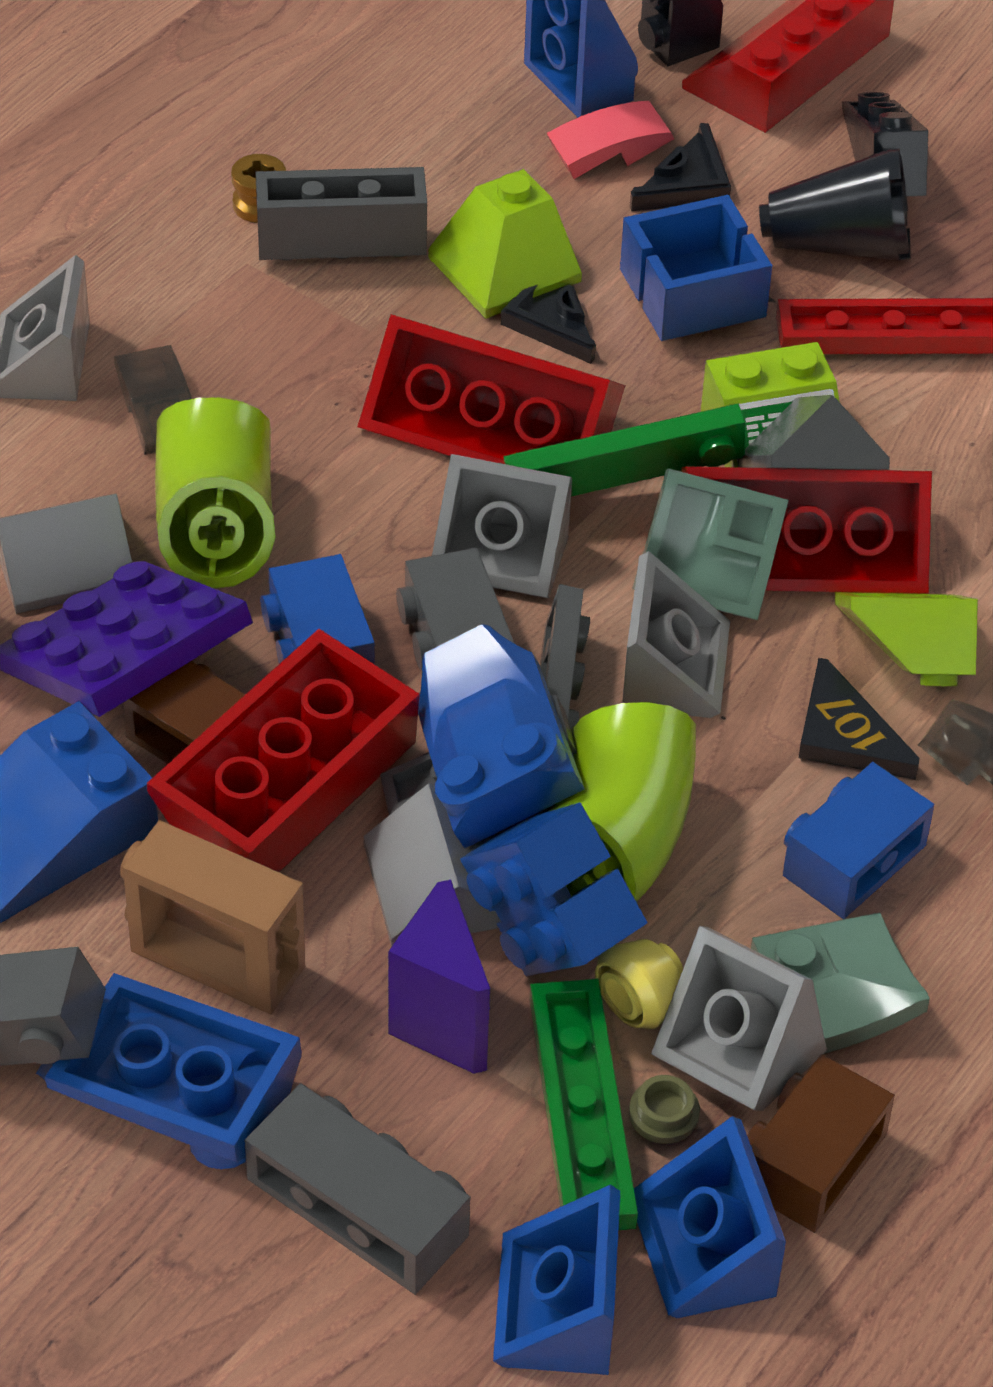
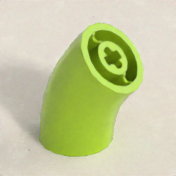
[155,397,276,589]
[548,702,696,902]

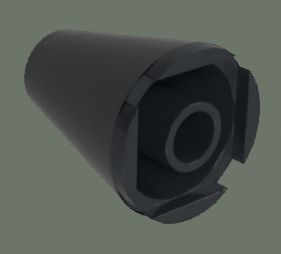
[759,148,911,261]

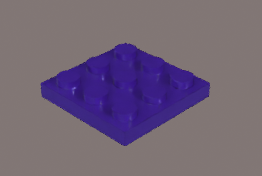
[0,561,253,717]

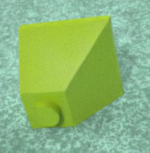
[428,169,582,319]
[835,592,978,686]

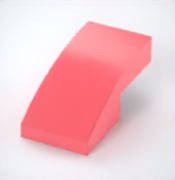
[547,101,674,179]

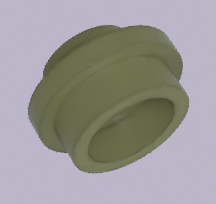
[629,1075,700,1144]

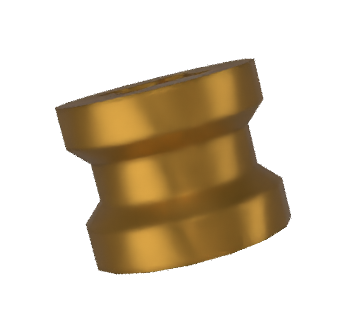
[231,154,286,223]

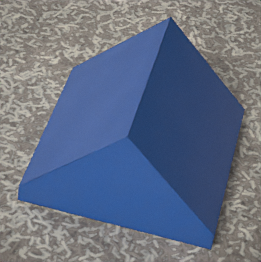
[634,1116,786,1318]
[493,1184,620,1375]

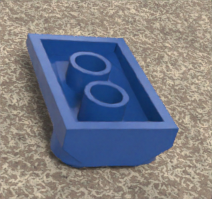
[418,624,585,849]
[36,973,302,1170]

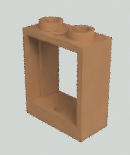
[120,820,306,1015]

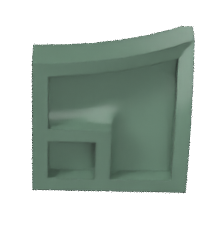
[632,469,788,620]
[751,913,930,1054]

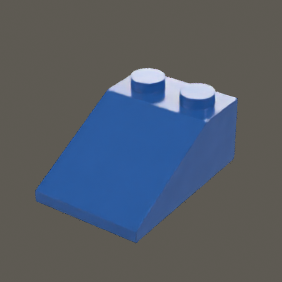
[524,0,638,118]
[0,701,158,923]

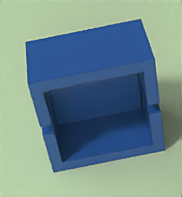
[620,195,773,341]
[460,802,648,976]

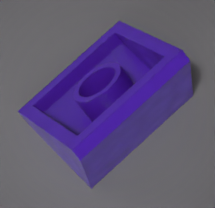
[388,879,490,1074]

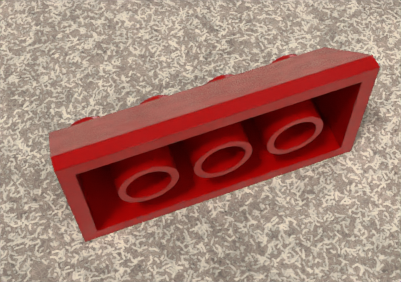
[682,0,894,133]
[357,314,626,464]
[681,467,932,594]
[147,629,420,872]

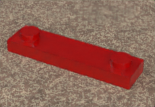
[776,298,993,354]

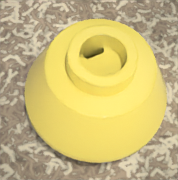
[595,939,683,1029]

